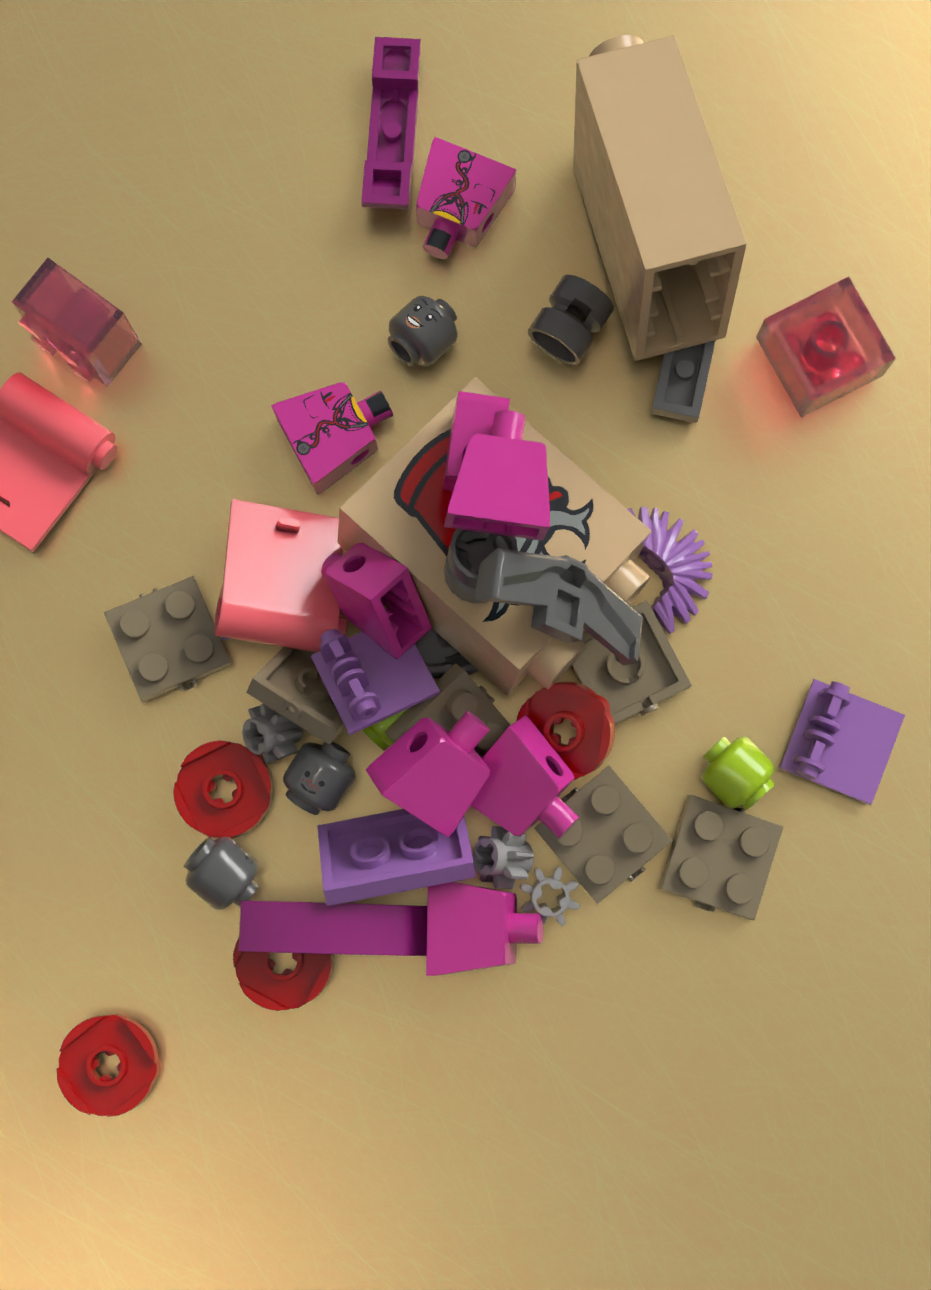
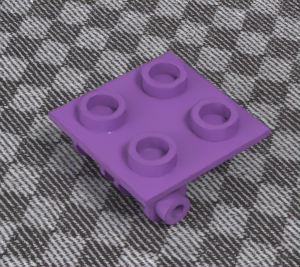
[310,629,440,735]
[780,679,905,805]

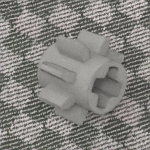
[242,703,303,763]
[472,826,534,889]
[520,866,580,926]

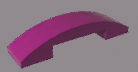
[361,37,421,210]
[238,900,427,956]

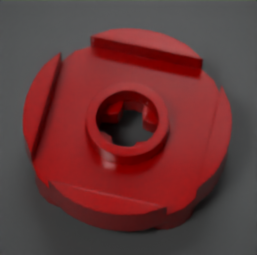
[516,682,615,780]
[173,740,273,838]
[233,937,333,1011]
[56,1014,160,1117]

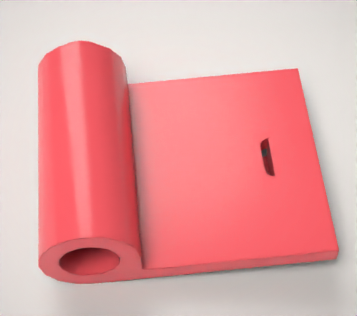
[0,372,117,553]
[214,499,347,652]

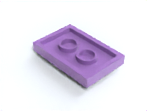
[317,809,476,906]

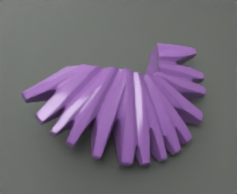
[627,507,713,634]

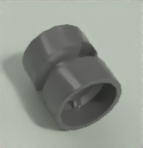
[528,274,614,365]
[444,529,518,604]

